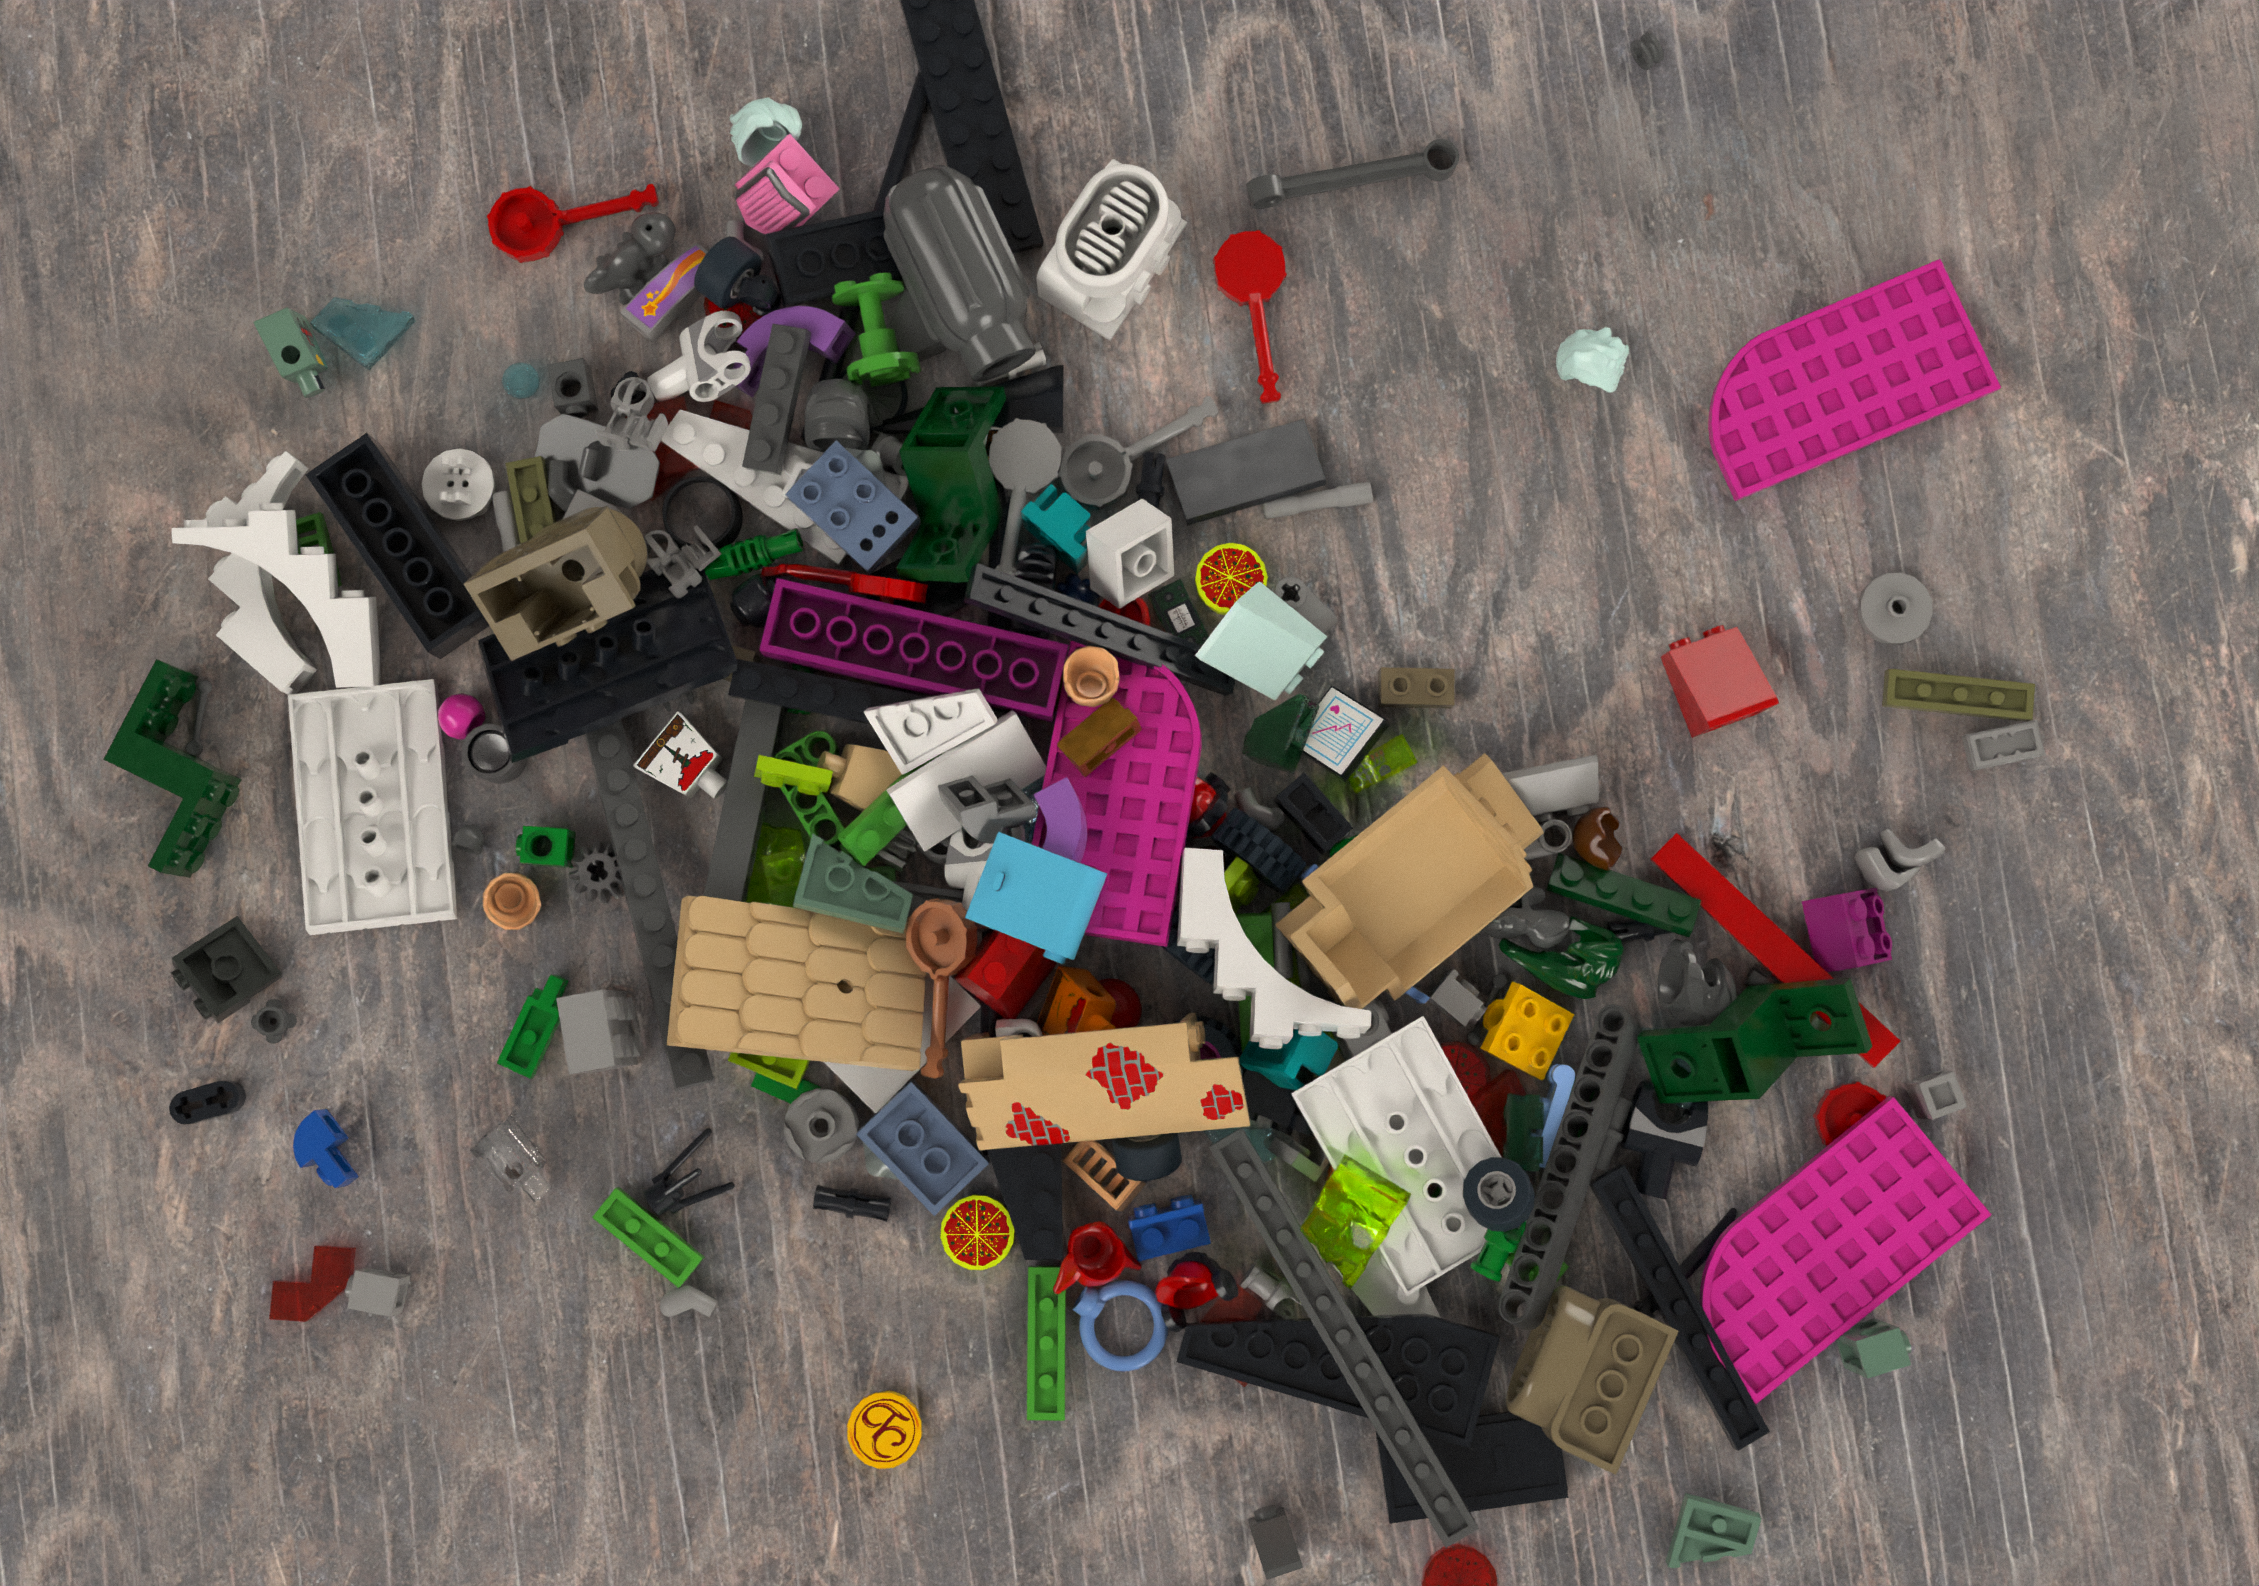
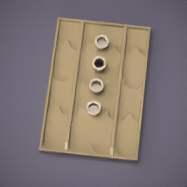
[667,896,926,1071]

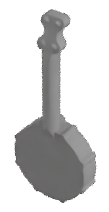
[1058,396,1218,510]
[989,418,1062,576]

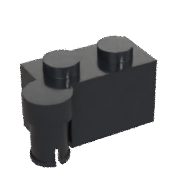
[1242,1068,1315,1138]

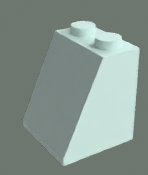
[1195,581,1327,700]

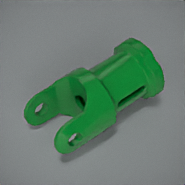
[1470,1221,1526,1282]

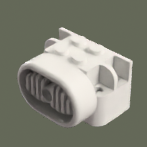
[1036,159,1187,341]

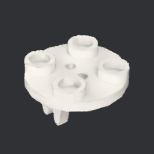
[422,448,496,521]

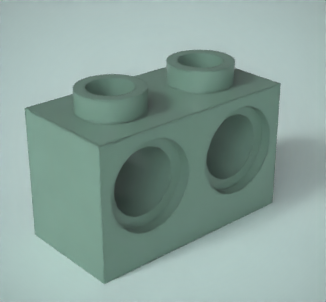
[1835,1318,1911,1379]

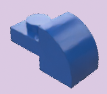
[293,1109,359,1188]

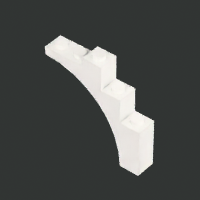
[204,451,318,695]
[171,503,382,688]
[1177,848,1371,1049]

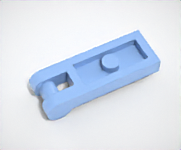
[1524,1064,1575,1168]

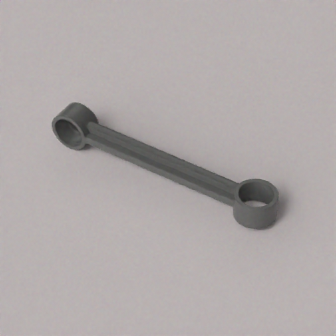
[1246,139,1459,209]

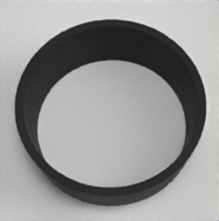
[662,476,743,552]

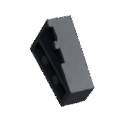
[987,1143,1063,1260]

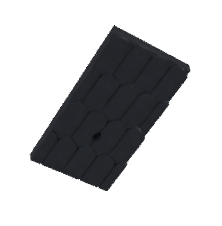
[478,569,738,763]

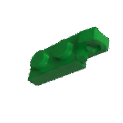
[497,974,569,1079]

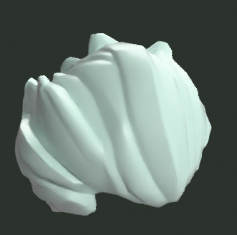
[730,97,802,167]
[1556,327,1629,393]

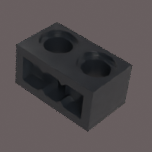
[1273,772,1353,855]

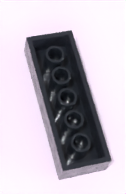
[305,433,489,659]

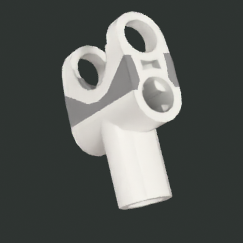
[647,311,751,404]
[945,825,1025,929]

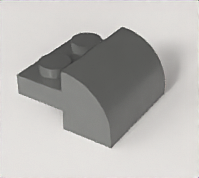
[938,775,1037,844]

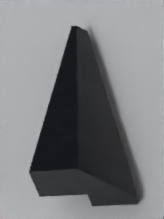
[882,365,1064,434]

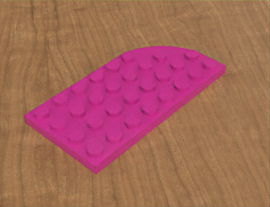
[1708,259,2001,502]
[1032,641,1202,947]
[1700,1096,1992,1405]

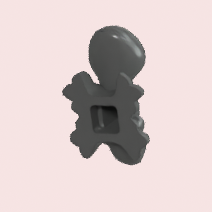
[584,212,676,305]
[1467,884,1570,949]

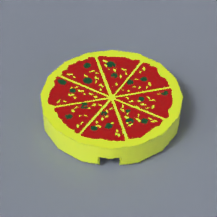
[1195,543,1268,615]
[940,1194,1015,1270]

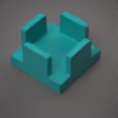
[1021,484,1091,575]
[1239,1029,1338,1090]

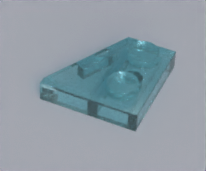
[310,297,416,371]

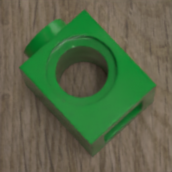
[516,826,576,868]

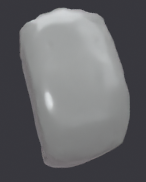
[1880,828,1945,869]
[1854,847,1919,892]

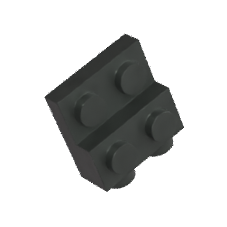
[170,916,282,1024]

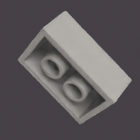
[556,989,642,1074]

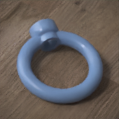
[1072,1280,1169,1371]

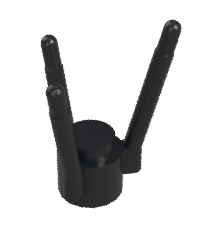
[644,1128,735,1215]

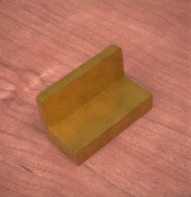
[1057,698,1142,777]

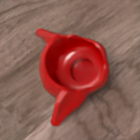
[1053,1221,1142,1294]

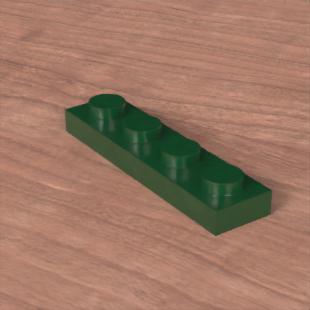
[1546,853,1702,938]

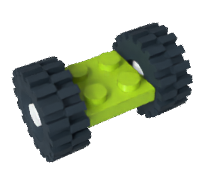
[1160,808,1306,985]

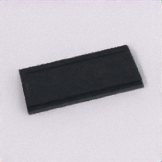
[1375,1411,1569,1524]

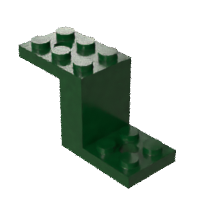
[896,387,1006,583]
[103,659,242,878]
[1637,978,1872,1104]

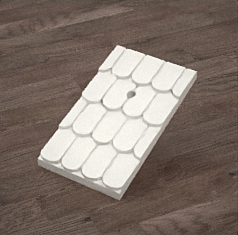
[288,679,457,935]
[1291,1016,1527,1296]

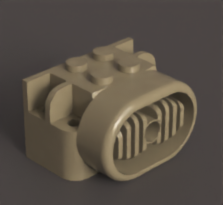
[464,506,647,661]
[1506,1285,1679,1475]

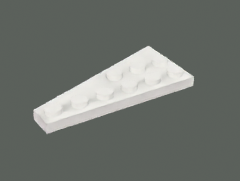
[660,410,899,566]

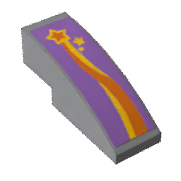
[620,243,708,343]

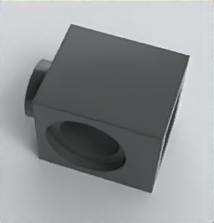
[547,358,598,418]

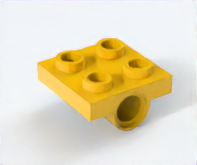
[1480,982,1575,1081]

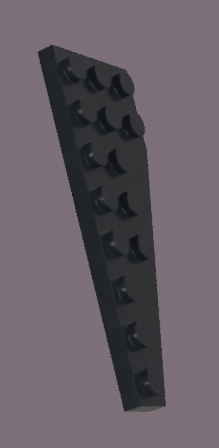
[1176,1313,1500,1448]

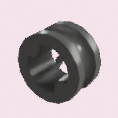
[1630,32,1664,70]

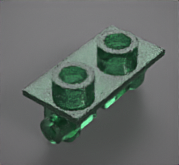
[1503,1094,1544,1172]

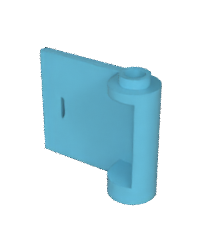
[965,832,1107,964]

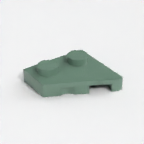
[1666,1493,1762,1568]

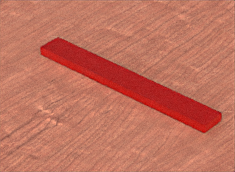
[1650,833,1901,1068]

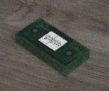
[1148,579,1209,645]

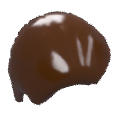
[1572,807,1622,871]

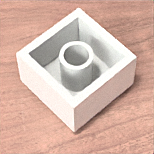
[1086,499,1174,609]

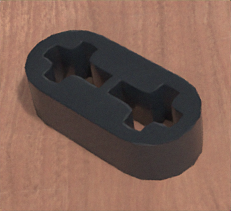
[169,1080,246,1125]

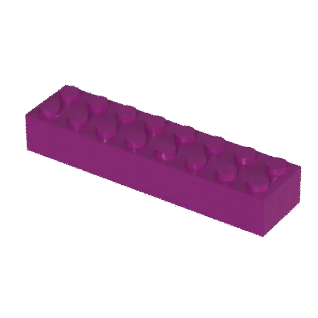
[759,578,1069,723]

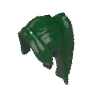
[1498,916,1624,999]

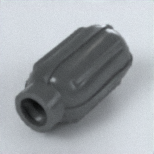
[883,165,1036,382]

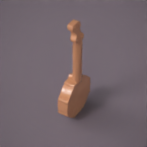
[906,898,977,1079]

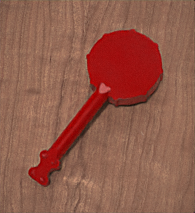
[487,184,659,263]
[1213,230,1287,404]
[761,563,928,604]
[1813,1081,1887,1146]

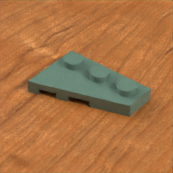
[793,833,913,934]

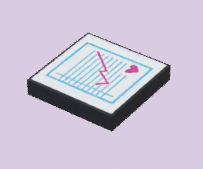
[1288,686,1390,782]

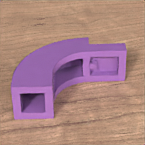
[732,306,856,398]
[997,777,1087,891]

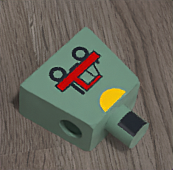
[253,307,328,398]

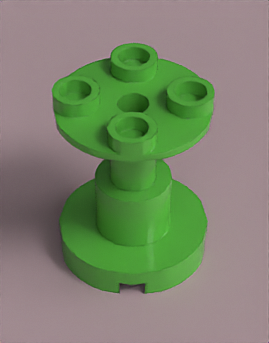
[832,273,921,387]

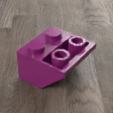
[1802,888,1892,973]

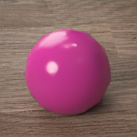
[438,693,485,740]

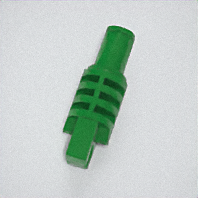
[704,528,804,580]

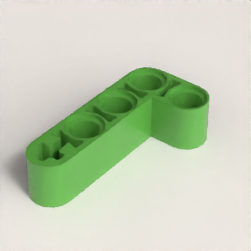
[773,731,864,867]

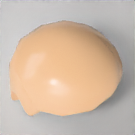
[1063,645,1119,707]
[483,873,541,930]

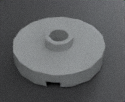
[1857,573,1933,645]
[784,1089,859,1163]

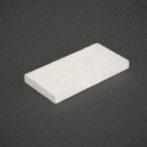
[886,710,1046,852]
[824,972,981,1114]

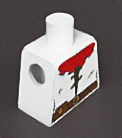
[633,711,728,799]

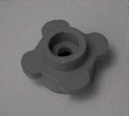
[251,999,297,1044]

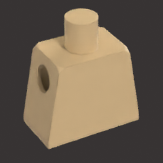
[817,744,902,812]

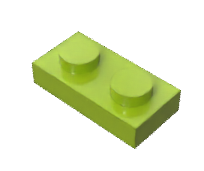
[754,755,833,795]
[728,1052,810,1090]

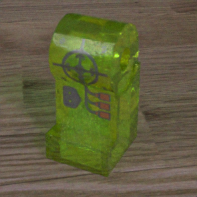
[1348,734,1418,794]

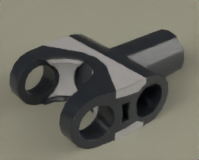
[1621,1080,1708,1200]

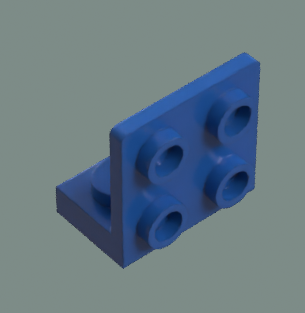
[1128,1194,1211,1261]

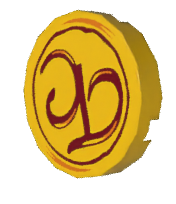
[847,1391,922,1469]

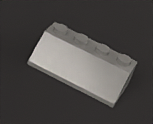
[1502,754,1599,823]

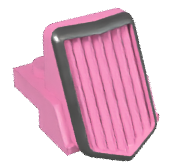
[734,133,839,235]

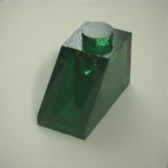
[1242,694,1320,774]

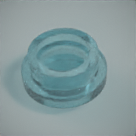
[502,362,540,399]

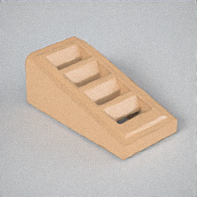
[1063,1140,1146,1212]

